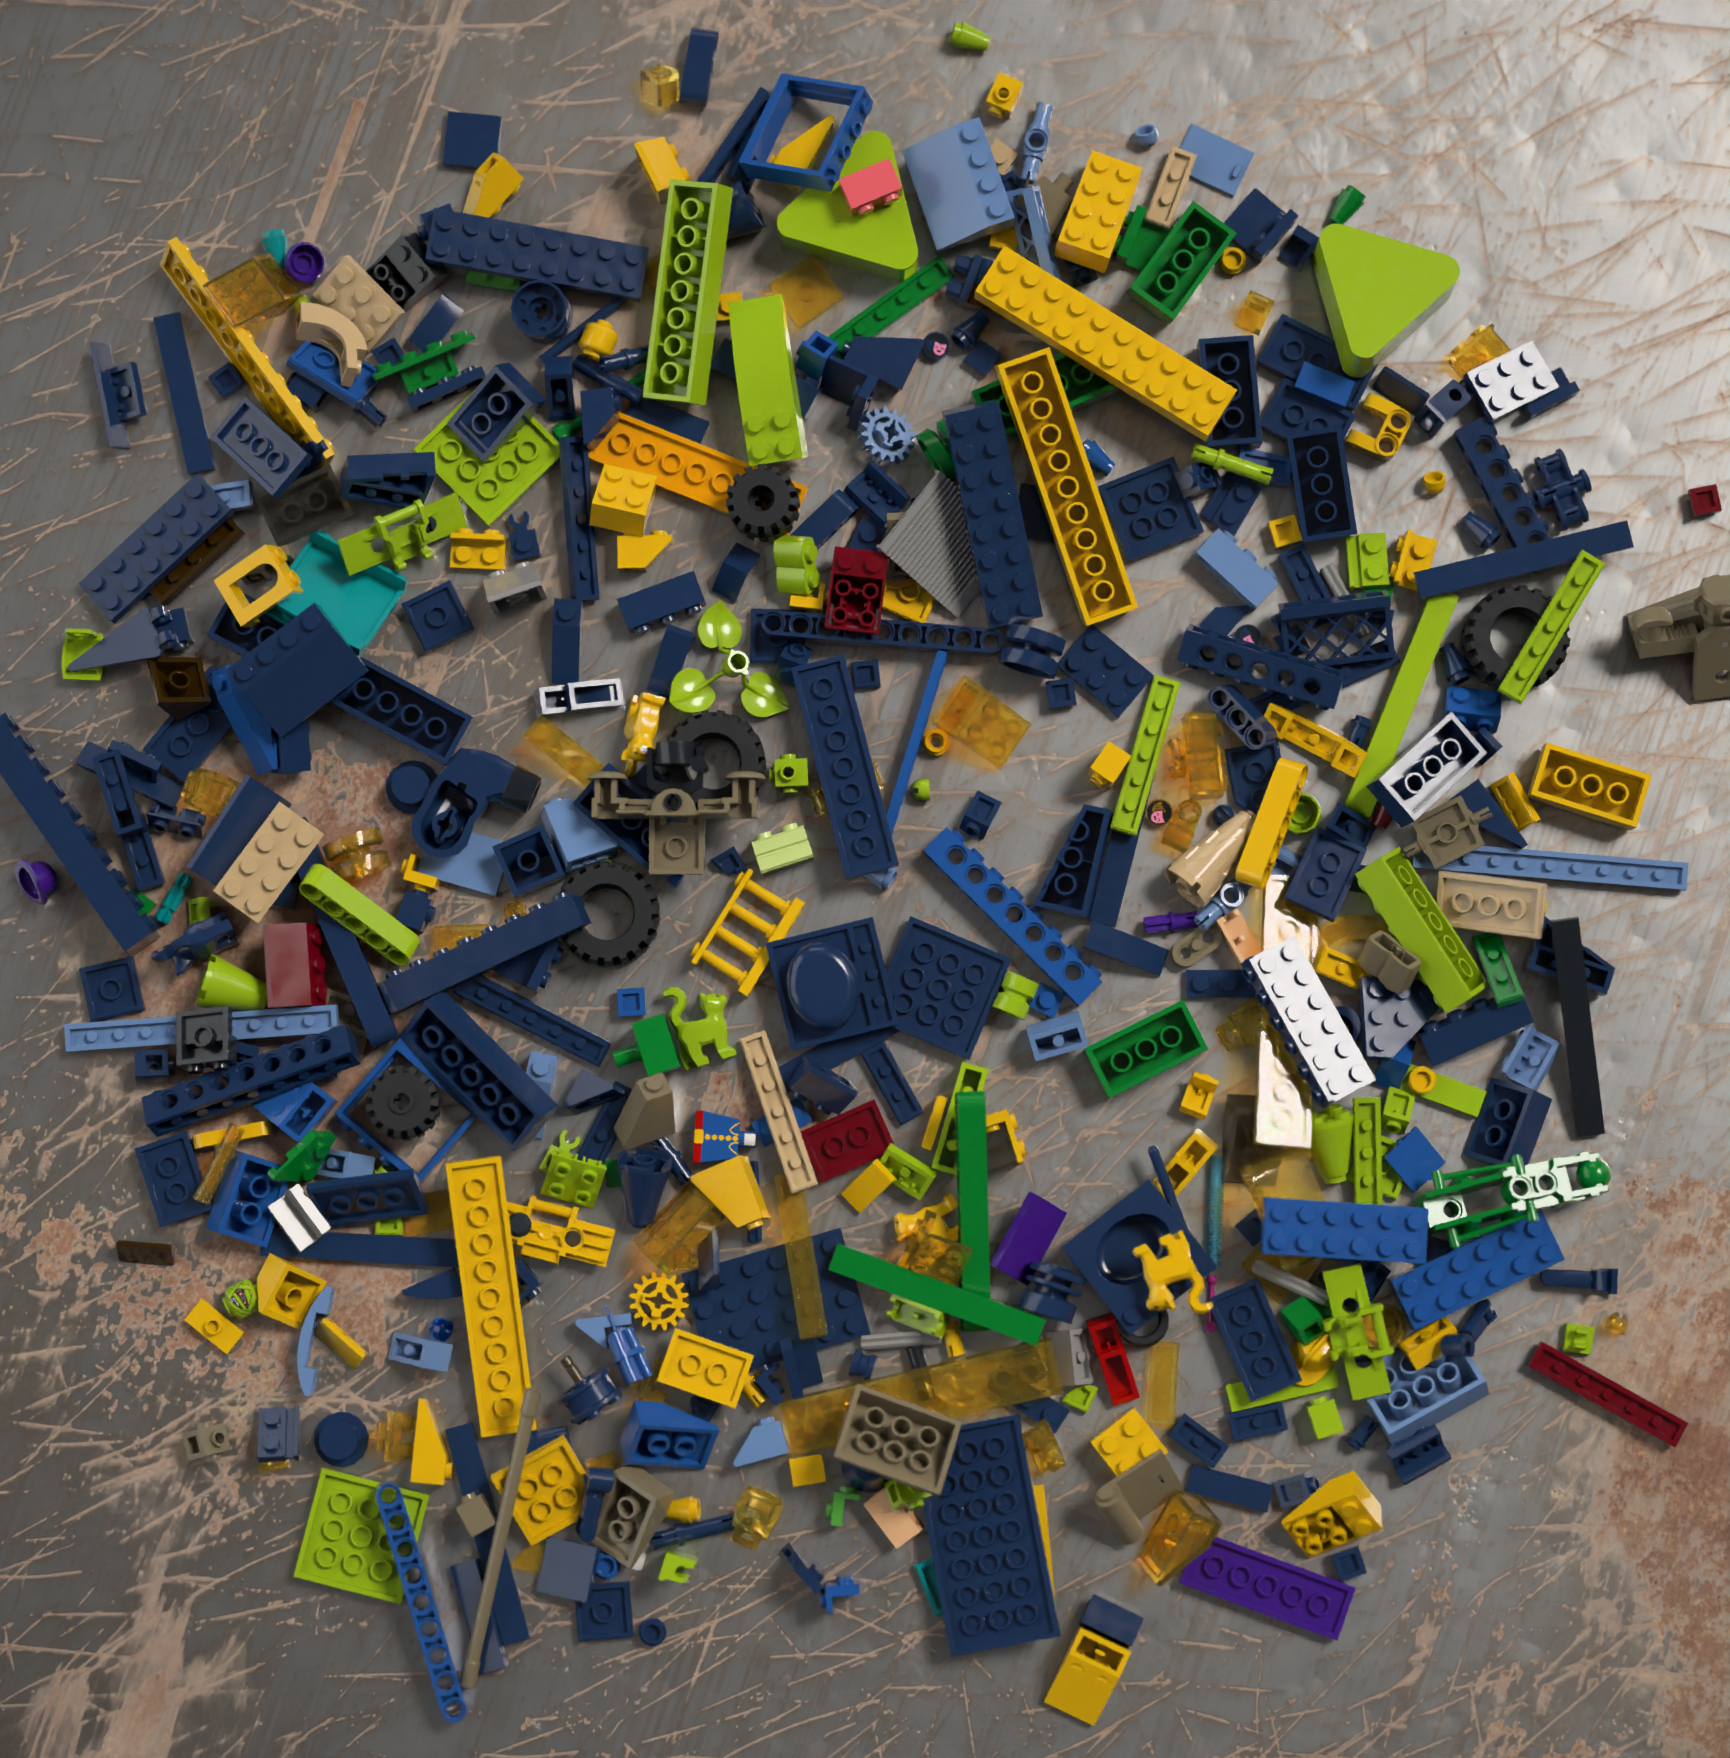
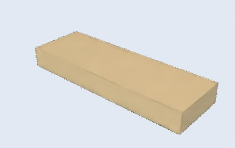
[1144,146,1197,231]

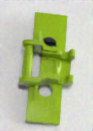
[337,492,468,576]
[1323,1263,1394,1401]

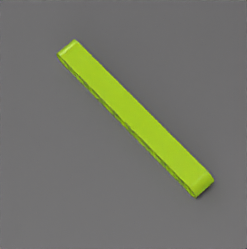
[1344,593,1459,819]

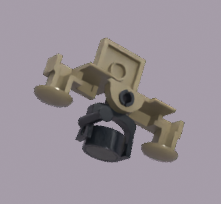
[587,741,765,875]

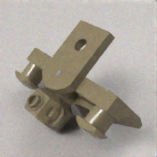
[1627,575,1730,701]

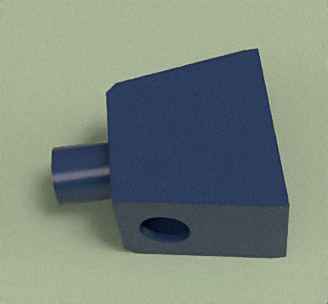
[1413,378,1472,439]

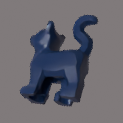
[151,912,239,976]

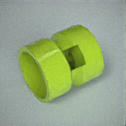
[992,971,1040,1021]

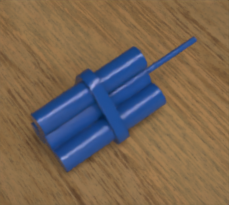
[605,1306,653,1387]

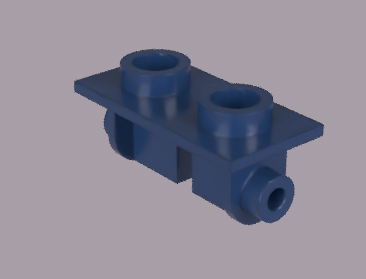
[147,803,206,839]

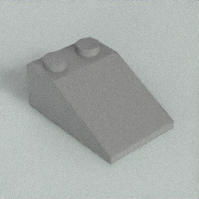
[483,562,547,615]

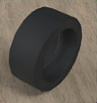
[1116,1310,1169,1348]

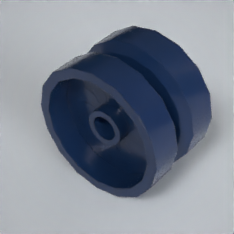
[998,624,1066,679]

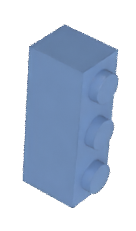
[1194,528,1279,611]

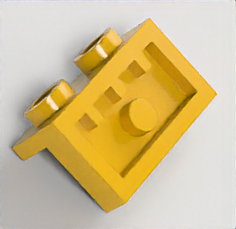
[450,528,507,571]
[1389,530,1438,593]

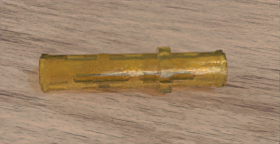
[193,1123,246,1205]

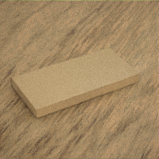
[1436,870,1547,939]

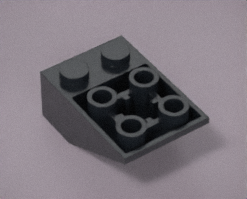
[366,232,450,313]

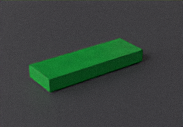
[1472,932,1525,1008]

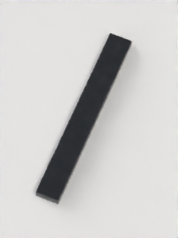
[1550,917,1605,1137]

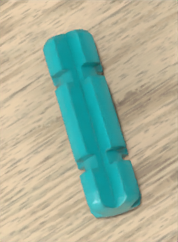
[155,873,193,924]

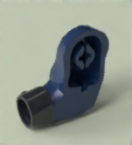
[411,748,542,858]

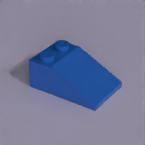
[620,1401,719,1469]

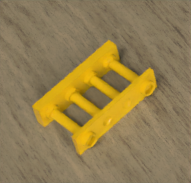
[690,869,805,998]

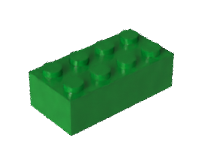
[1125,201,1237,325]
[1083,1000,1208,1099]

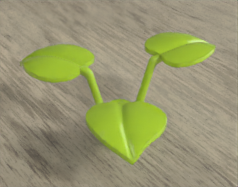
[669,600,789,718]

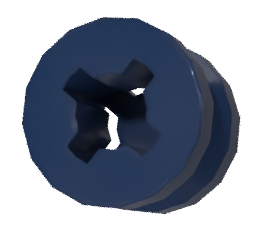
[848,1349,877,1382]

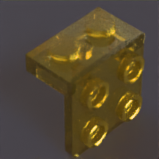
[904,1210,972,1285]

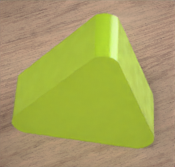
[777,131,918,282]
[1312,224,1460,378]

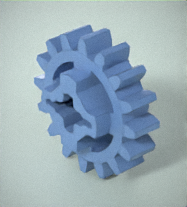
[857,407,916,466]

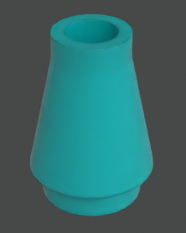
[261,229,287,270]

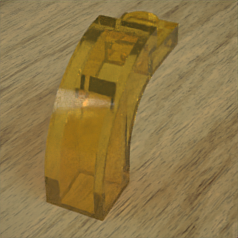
[1316,914,1400,949]

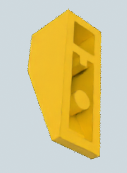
[769,115,836,194]
[410,1398,453,1485]

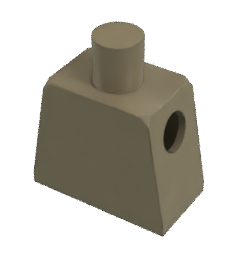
[1016,172,1074,239]

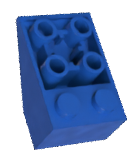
[251,1082,338,1143]

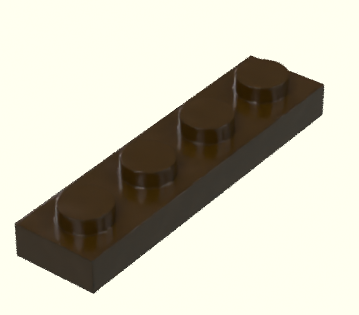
[150,517,245,607]

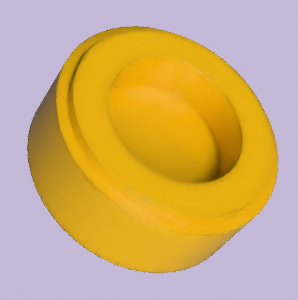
[1408,1066,1436,1094]

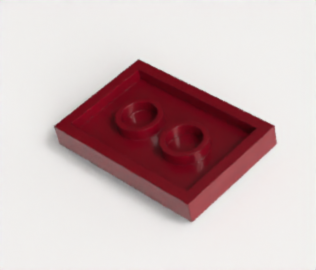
[800,1099,895,1183]

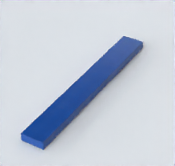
[886,649,948,836]

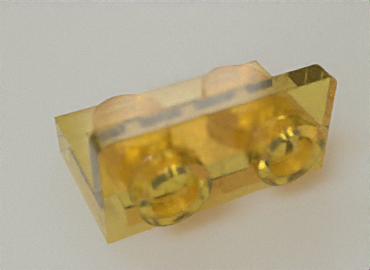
[1448,323,1511,379]

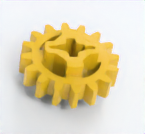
[629,1271,689,1330]

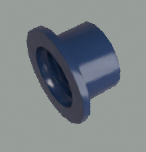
[386,760,437,815]
[314,1412,369,1467]

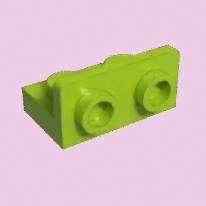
[880,1143,938,1200]

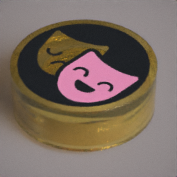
[1145,799,1173,827]

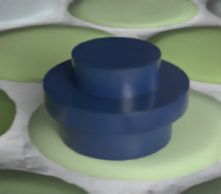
[639,1618,667,1646]

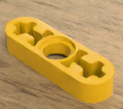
[192,1120,274,1149]

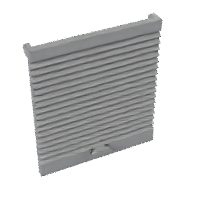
[876,470,979,618]

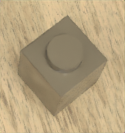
[456,1492,497,1538]

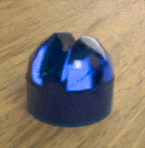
[429,1317,453,1342]

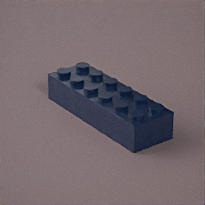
[399,991,559,1152]

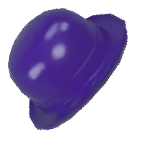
[15,859,57,905]

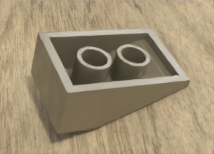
[591,1464,676,1569]

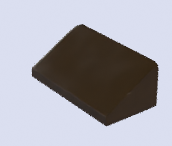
[116,1240,176,1266]

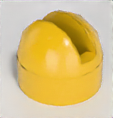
[1424,471,1446,494]

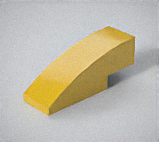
[1152,1128,1218,1200]

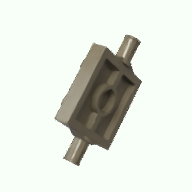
[1403,795,1493,869]

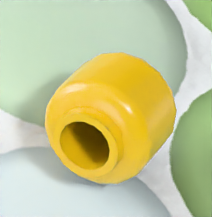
[579,319,618,362]

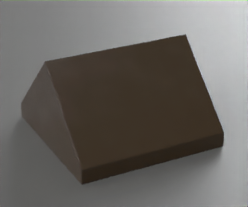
[147,657,212,721]

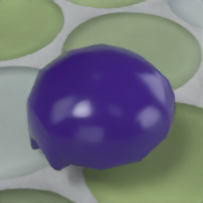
[284,242,324,283]

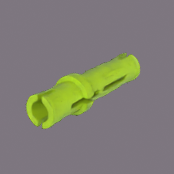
[1190,443,1273,485]

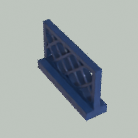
[1278,590,1395,666]

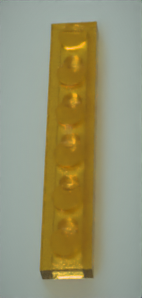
[774,1174,828,1340]

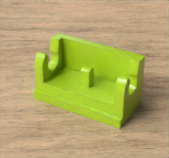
[886,1293,951,1339]
[658,1549,698,1583]

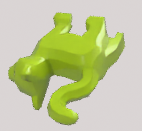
[662,987,737,1070]

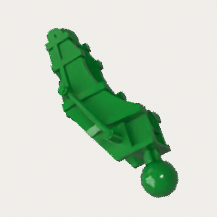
[1392,1152,1611,1249]

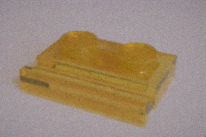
[404,1189,454,1237]

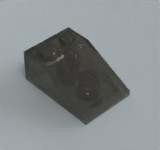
[1221,1094,1288,1185]

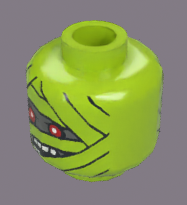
[222,1279,259,1320]

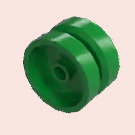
[916,418,956,483]

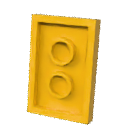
[657,1328,754,1409]

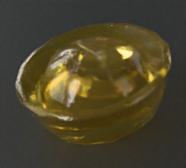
[1362,1304,1407,1349]

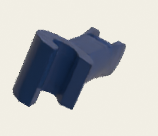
[1540,1268,1618,1295]
[1440,1299,1498,1357]
[575,1467,614,1542]

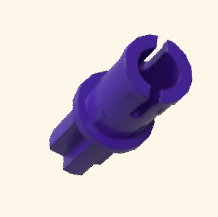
[1143,911,1199,933]

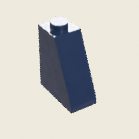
[839,336,925,392]
[647,624,696,704]

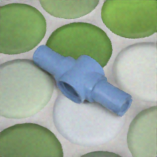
[1019,102,1054,185]
[1194,879,1253,931]

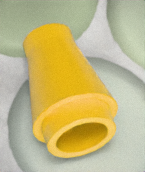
[665,1496,701,1524]

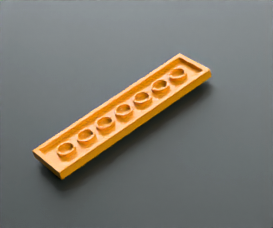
[588,412,809,536]

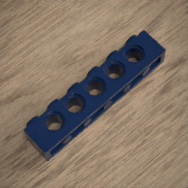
[1452,416,1551,578]
[1177,623,1346,710]

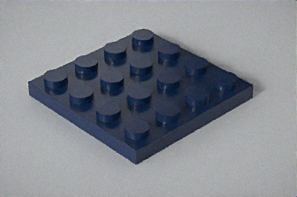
[887,916,1012,1060]

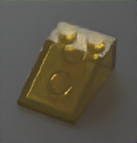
[1135,1488,1223,1587]

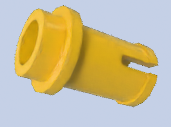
[944,1321,965,1358]
[742,1373,769,1409]

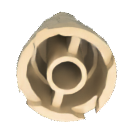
[1164,810,1256,908]

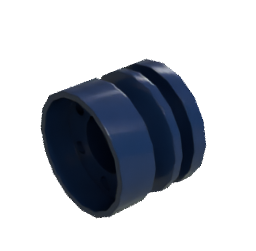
[510,280,574,344]
[1017,1261,1086,1324]

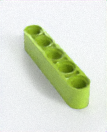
[299,864,420,966]

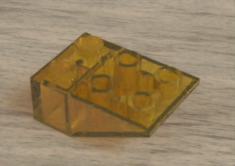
[203,253,301,329]
[933,675,1031,769]

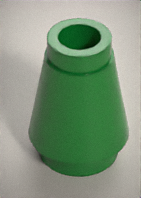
[1329,184,1366,225]

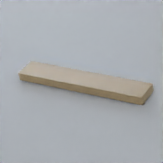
[739,1030,819,1195]

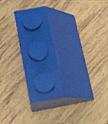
[206,1150,289,1248]

